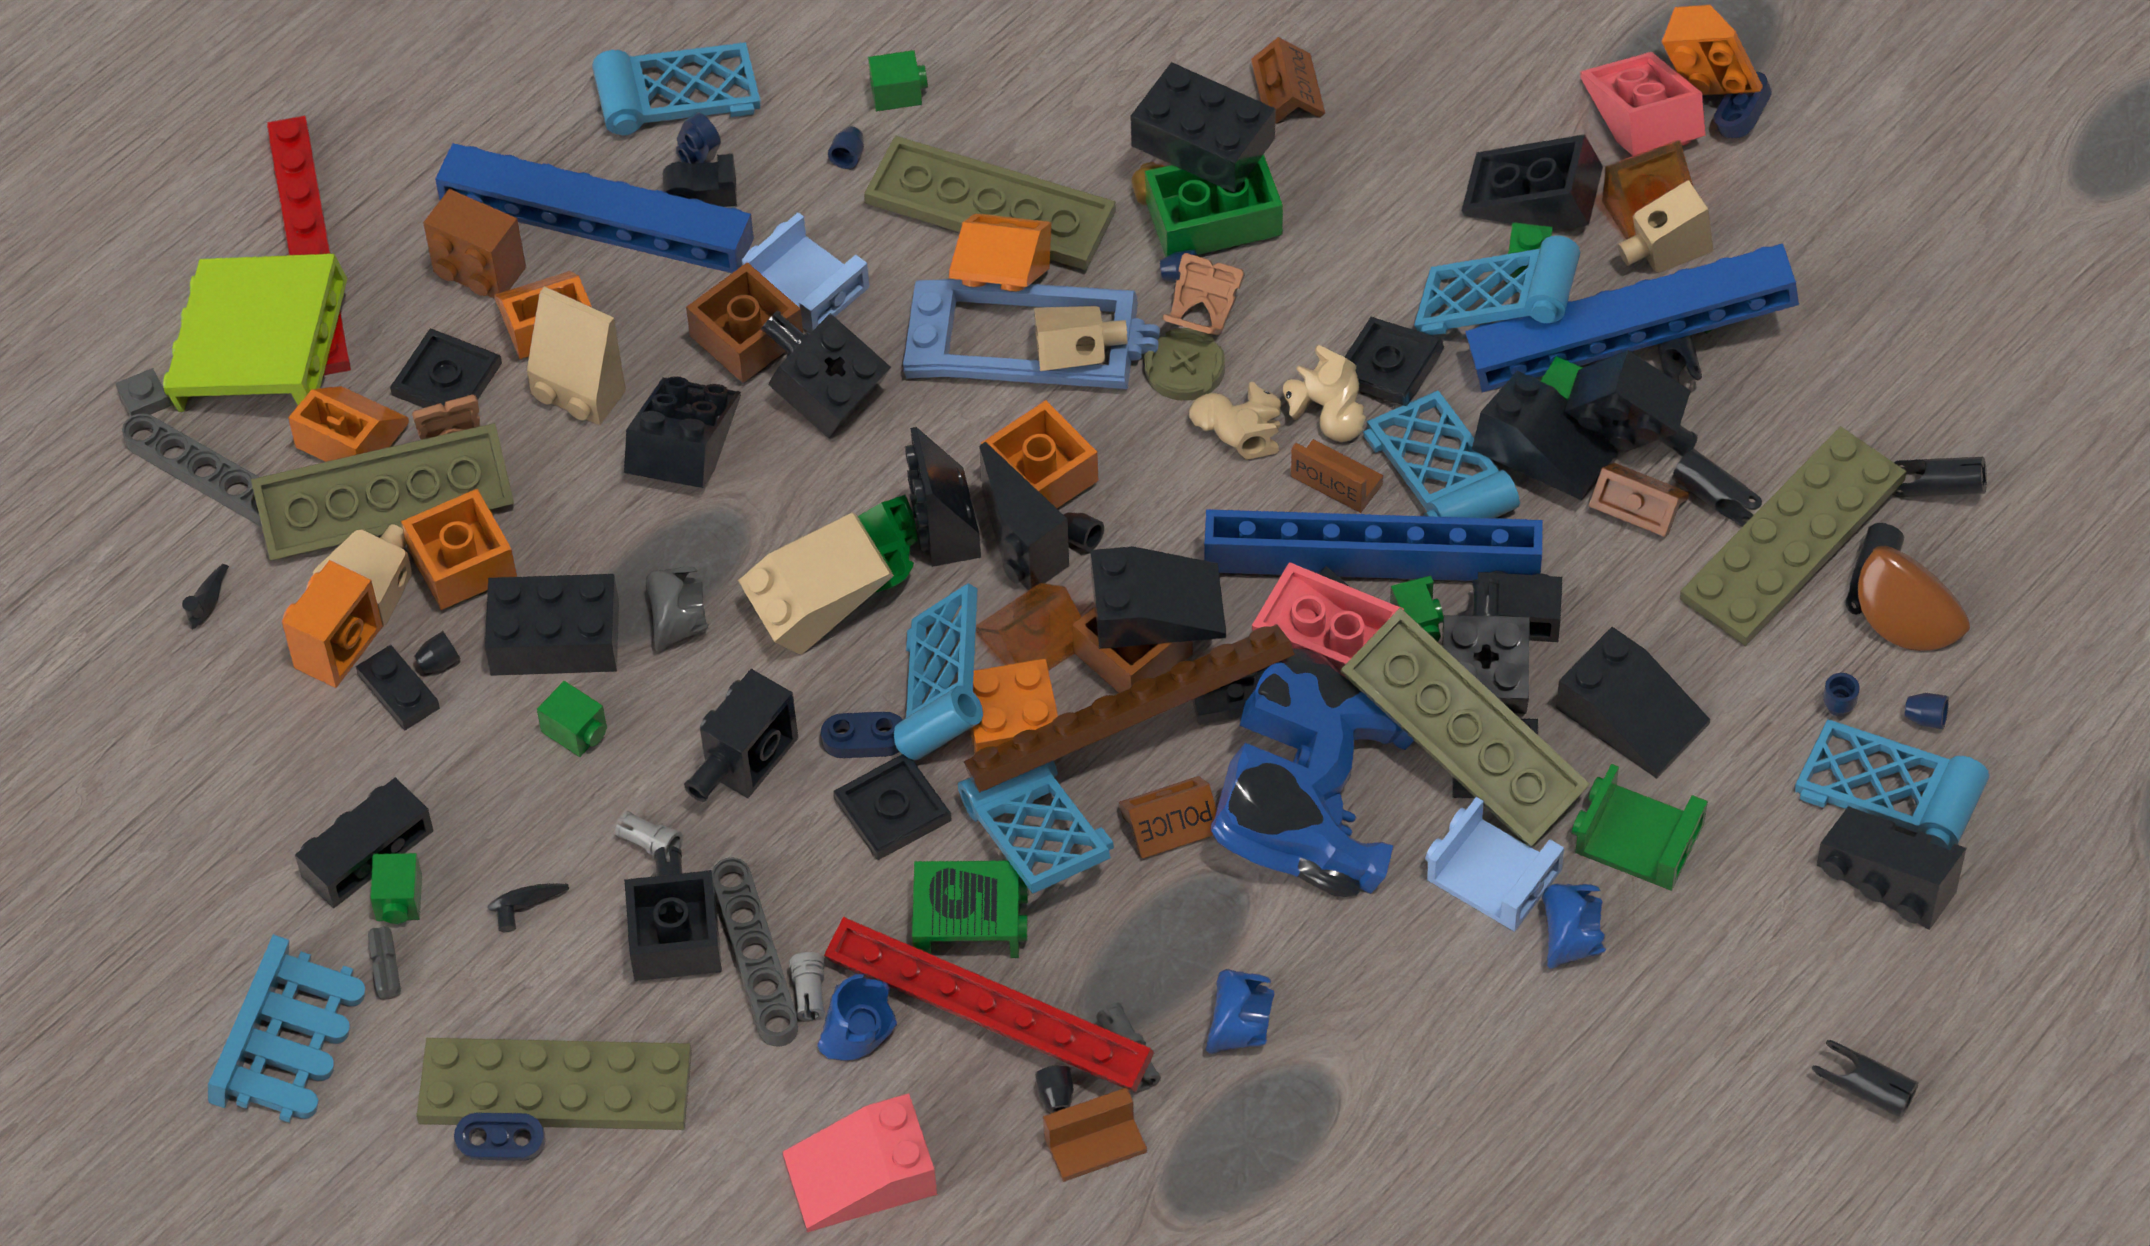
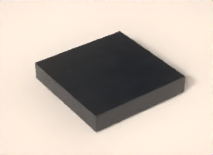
[1345,316,1444,406]
[390,328,502,408]
[833,754,952,860]

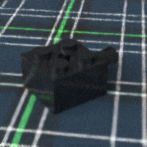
[761,310,891,438]
[1565,350,1698,457]
[1442,578,1529,714]
[684,669,799,802]
[624,846,722,981]

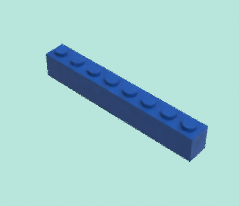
[435,143,754,273]
[1465,243,1799,392]
[1204,509,1543,581]

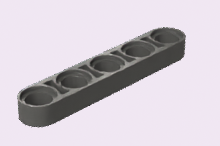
[122,413,262,526]
[712,857,798,1047]

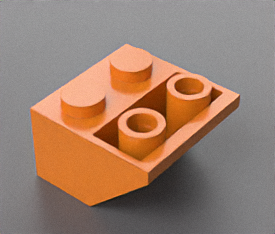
[1662,5,1763,95]
[949,213,1051,291]
[494,271,592,359]
[288,386,409,462]

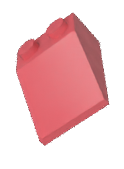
[1580,52,1705,156]
[1252,562,1404,670]
[782,1093,937,1232]

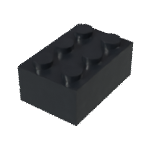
[1130,62,1275,193]
[485,574,619,676]

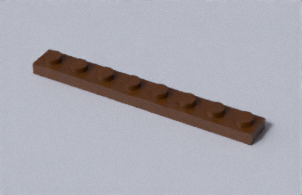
[963,624,1295,793]

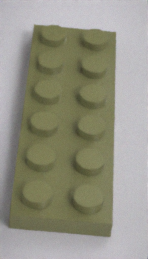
[864,135,1116,270]
[251,423,514,560]
[1680,426,1906,646]
[1341,608,1590,847]
[417,1038,692,1130]

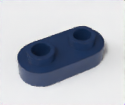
[1714,71,1772,138]
[676,112,721,164]
[821,712,903,758]
[454,1113,546,1161]

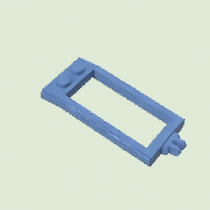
[903,279,1160,389]

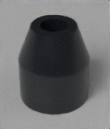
[1064,512,1104,552]
[414,631,461,674]
[1035,1065,1074,1113]

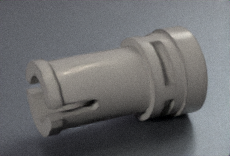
[615,811,683,862]
[789,952,825,1021]

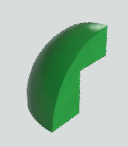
[858,495,917,592]

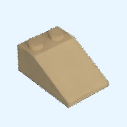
[527,286,626,426]
[738,512,894,655]

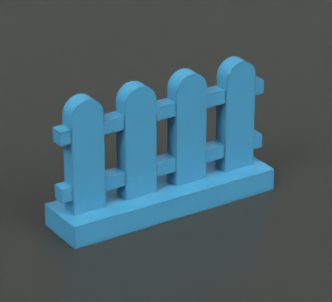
[208,935,365,1123]

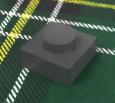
[115,368,171,417]

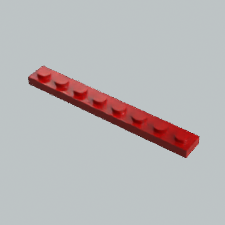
[267,115,351,376]
[824,917,1154,1093]

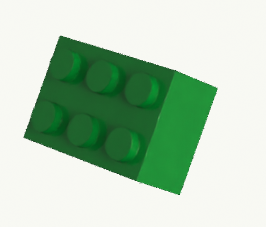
[1145,155,1283,257]

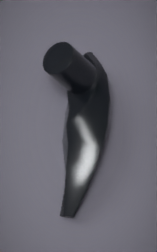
[182,564,229,630]
[487,883,569,932]

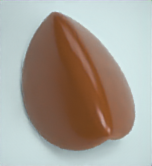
[1858,546,1970,651]

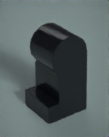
[662,154,737,207]

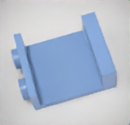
[742,212,870,333]
[1425,797,1564,932]

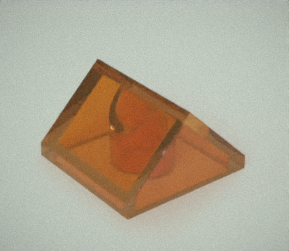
[1602,140,1694,240]
[976,583,1081,671]

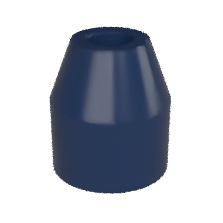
[828,126,864,169]
[1160,249,1198,283]
[1823,673,1860,717]
[1905,693,1949,729]

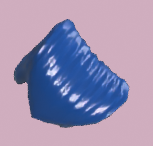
[1542,884,1606,969]
[1206,969,1274,1054]
[817,974,897,1061]

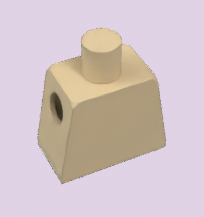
[1617,180,1714,273]
[1034,306,1128,371]
[312,525,412,627]

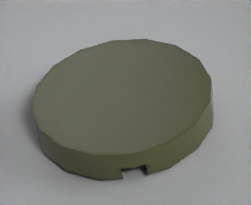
[1144,328,1225,401]

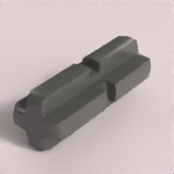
[368,926,401,999]

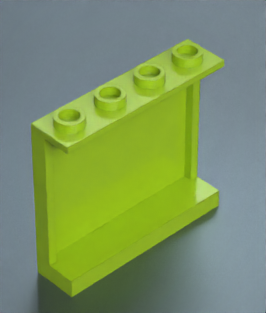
[163,254,348,412]

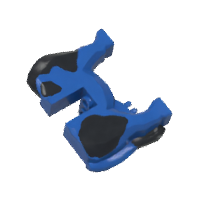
[1211,648,1414,897]

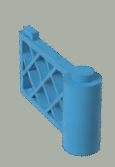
[592,42,761,135]
[1414,236,1581,336]
[1363,390,1520,518]
[894,583,983,760]
[1795,719,1990,850]
[958,761,1114,894]

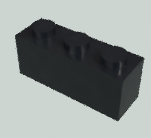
[295,777,434,909]

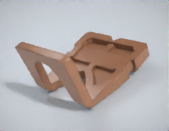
[1162,253,1245,335]
[412,394,480,440]

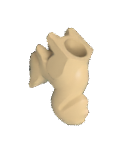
[1283,345,1366,442]
[1189,382,1281,460]

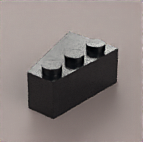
[1817,806,1967,930]

